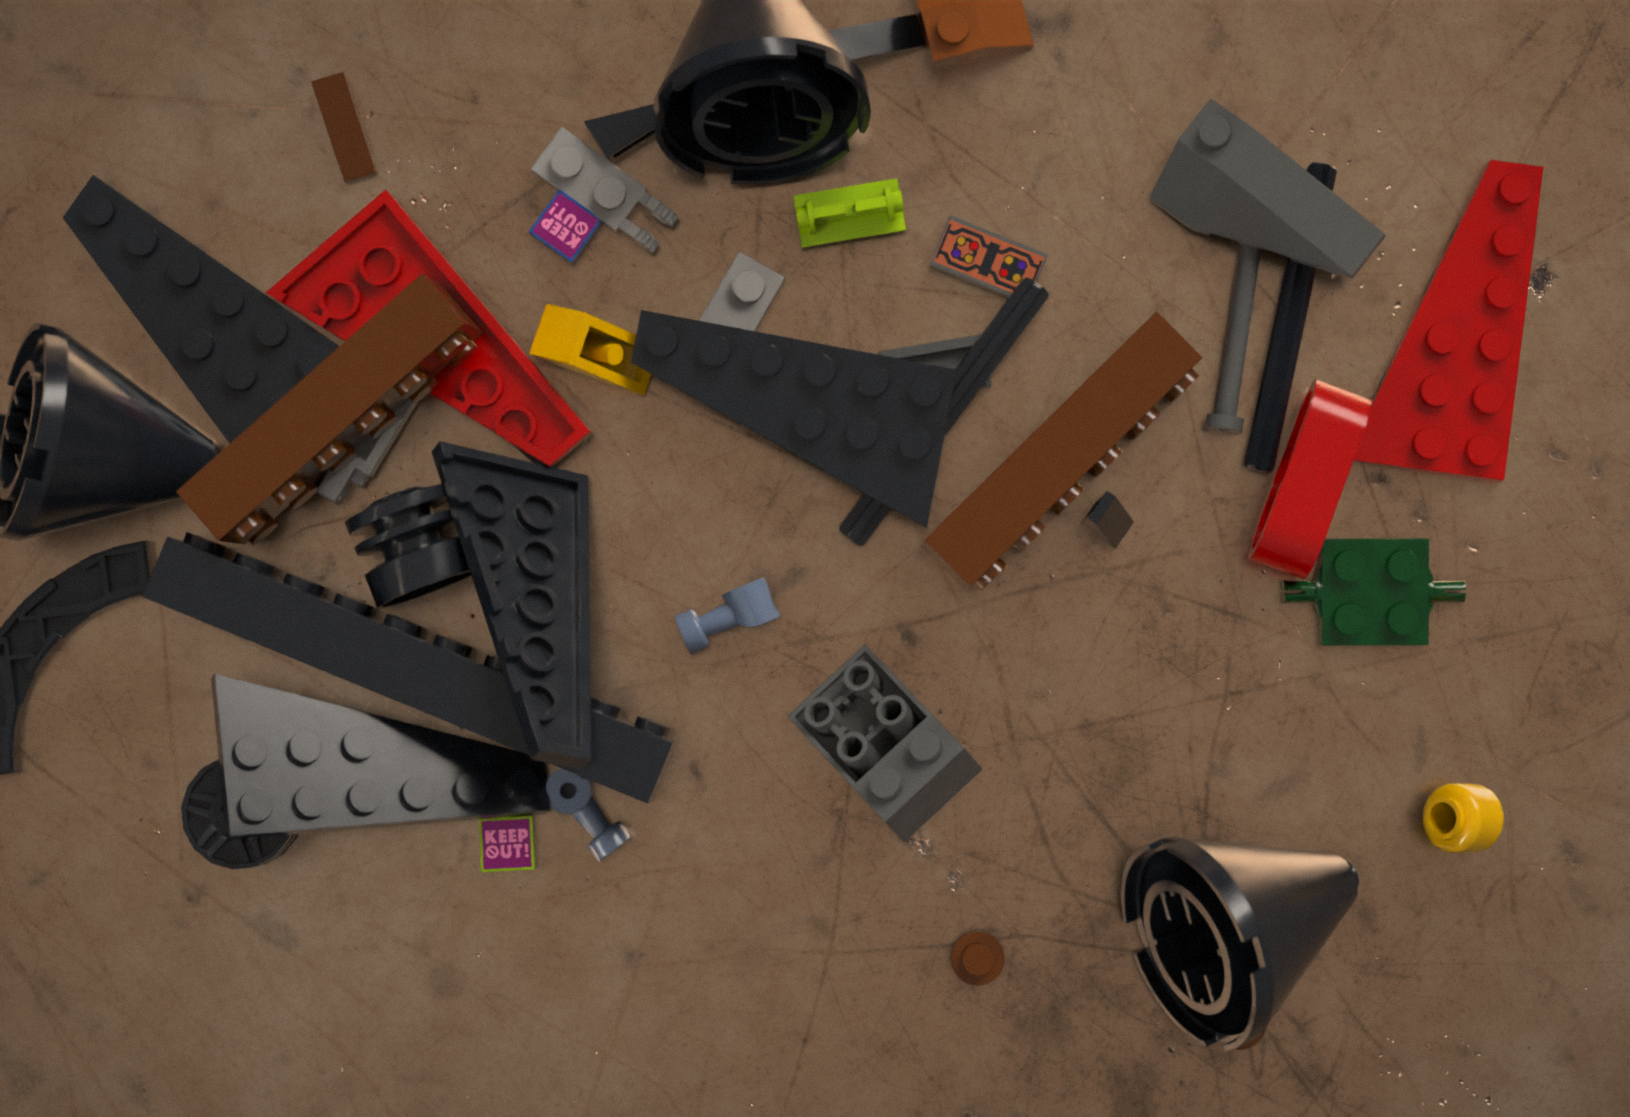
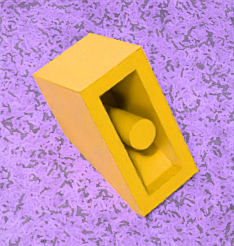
[529,304,652,396]

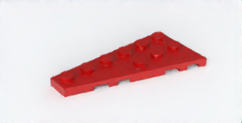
[1353,160,1544,482]
[265,189,592,467]

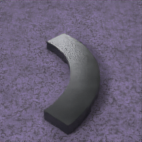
[0,540,153,775]

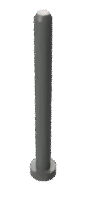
[1205,245,1261,434]

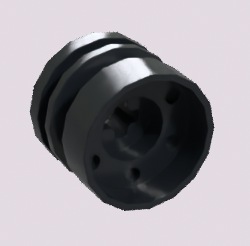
[345,484,471,609]
[181,759,304,870]

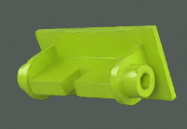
[793,178,906,248]

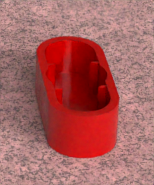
[1248,379,1372,580]

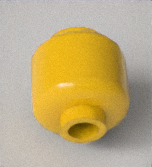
[1422,783,1504,853]

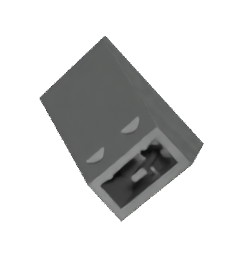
[787,645,982,842]

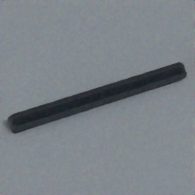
[1245,162,1337,473]
[839,277,1049,546]

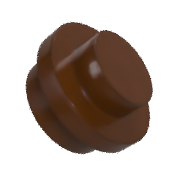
[951,931,1004,986]

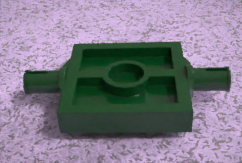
[1281,538,1466,646]

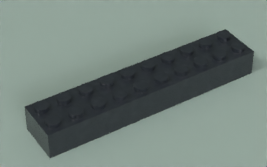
[142,532,677,804]

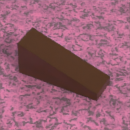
[311,72,377,183]

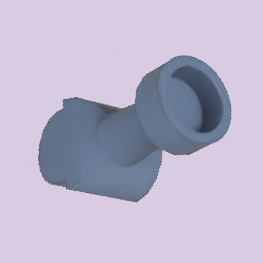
[674,577,781,655]
[546,768,632,862]

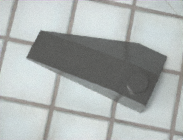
[1150,98,1385,279]

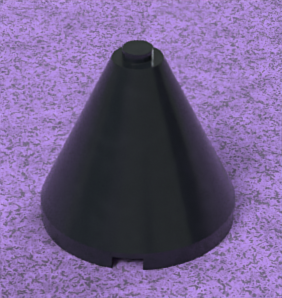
[653,0,871,185]
[0,323,219,541]
[1121,837,1359,1051]

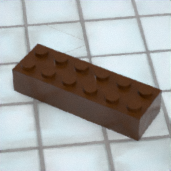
[176,274,483,545]
[921,311,1203,591]

